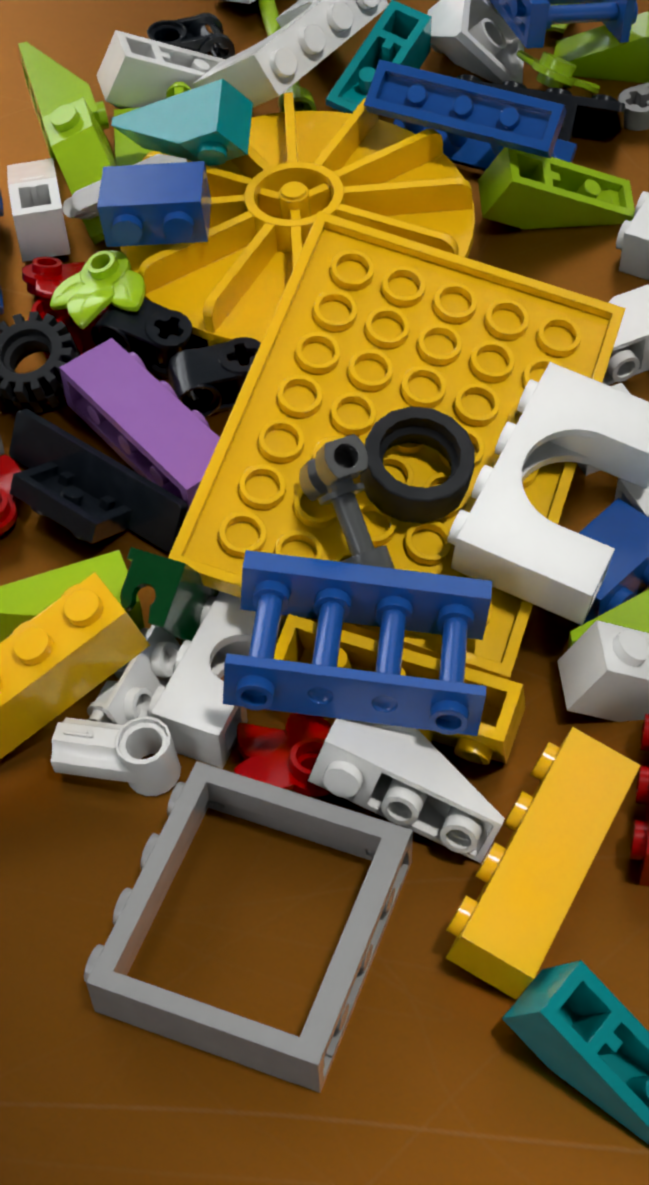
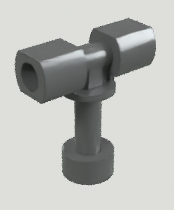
[299,434,395,569]

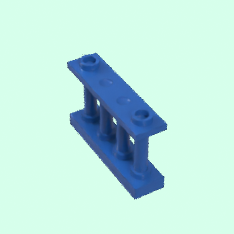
[489,0,638,49]
[364,59,577,171]
[223,550,492,736]

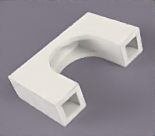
[192,0,389,107]
[447,362,649,625]

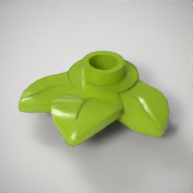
[516,50,600,94]
[50,250,146,329]

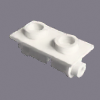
[87,625,181,725]

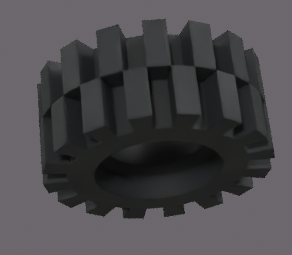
[0,312,81,413]

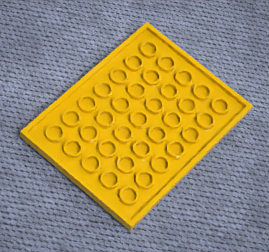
[168,211,626,680]

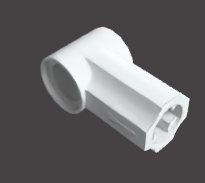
[50,716,181,796]

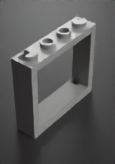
[84,761,413,1093]

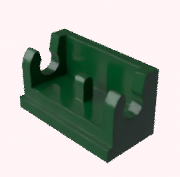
[120,547,219,643]

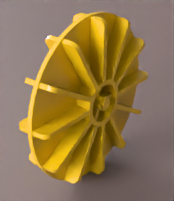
[120,92,475,346]

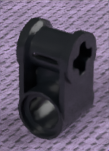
[147,13,235,59]
[91,298,192,379]
[166,337,261,418]

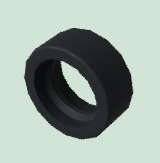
[360,406,475,523]

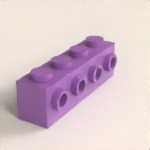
[59,338,220,517]

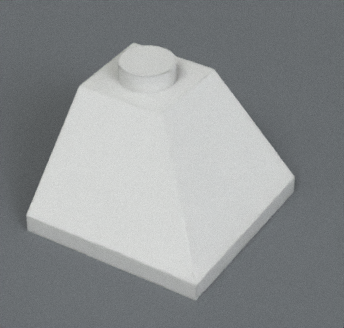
[427,0,524,85]

